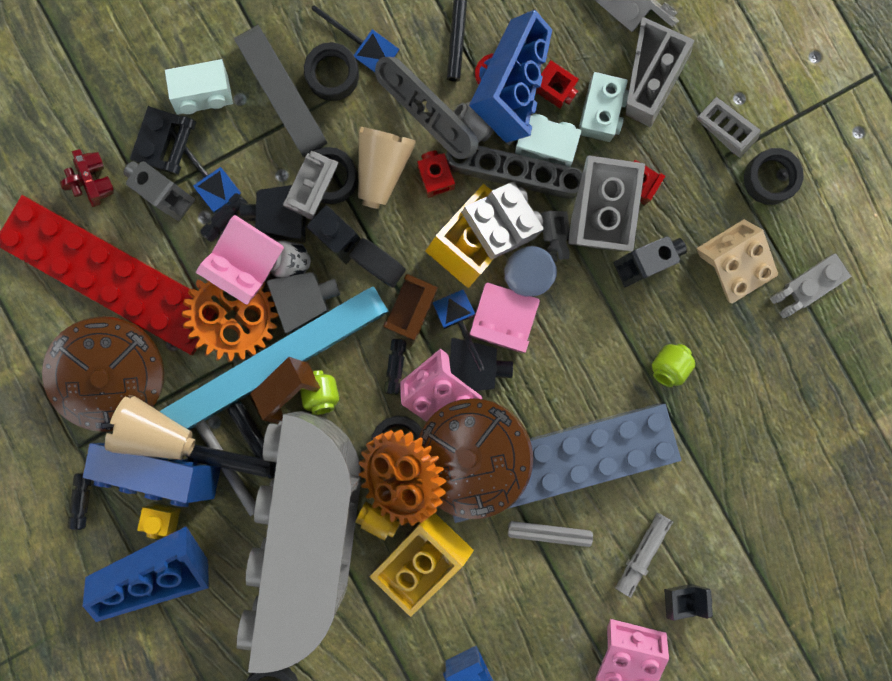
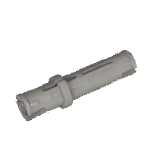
[615,513,673,598]

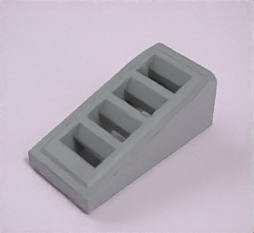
[697,97,761,158]

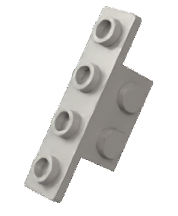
[595,0,679,32]

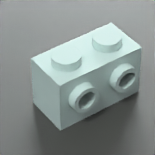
[165,59,233,115]
[579,72,629,142]
[515,114,582,167]

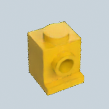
[137,503,181,539]

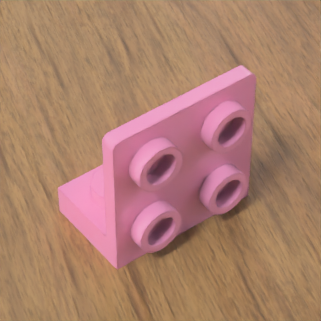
[196,215,284,305]
[469,283,540,354]
[400,349,482,422]
[595,619,669,681]

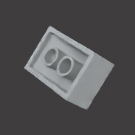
[568,156,645,251]

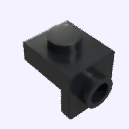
[664,584,713,621]

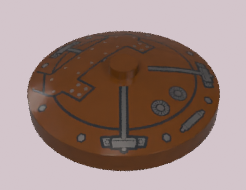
[42,316,164,432]
[418,398,533,519]

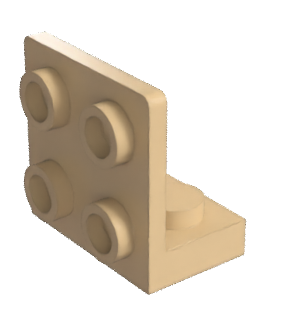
[696,219,778,303]

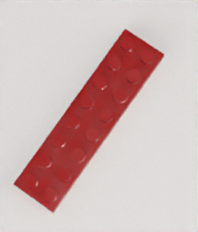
[0,195,217,355]

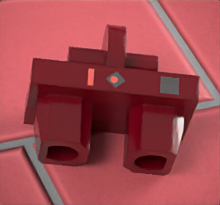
[60,149,114,207]

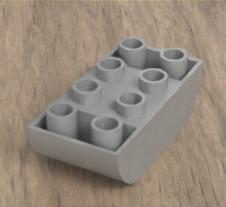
[237,411,362,673]

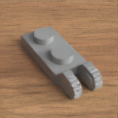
[770,253,852,318]

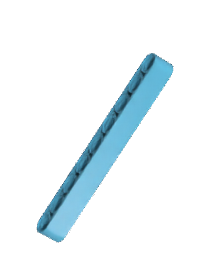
[159,287,389,430]

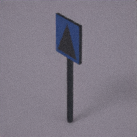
[312,5,400,73]
[171,129,241,213]
[432,289,485,371]

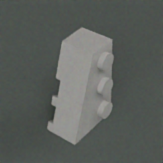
[626,17,694,127]

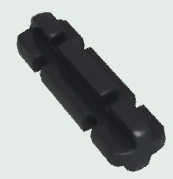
[200,193,248,242]
[384,339,407,395]
[68,473,91,530]

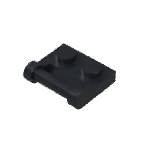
[130,106,197,176]

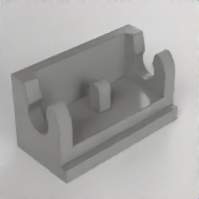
[283,151,338,220]

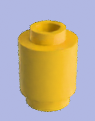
[355,502,400,541]

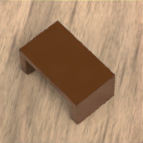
[383,274,438,341]
[251,357,321,424]

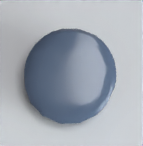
[504,246,557,297]

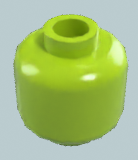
[652,344,695,387]
[300,370,339,415]

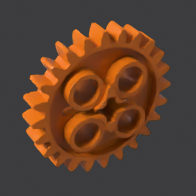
[182,279,279,362]
[358,429,446,526]

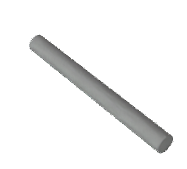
[195,419,256,517]

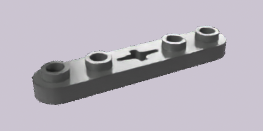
[375,57,478,159]

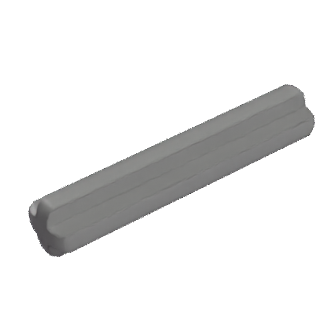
[508,521,593,547]

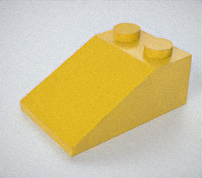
[425,183,493,288]
[369,513,474,617]

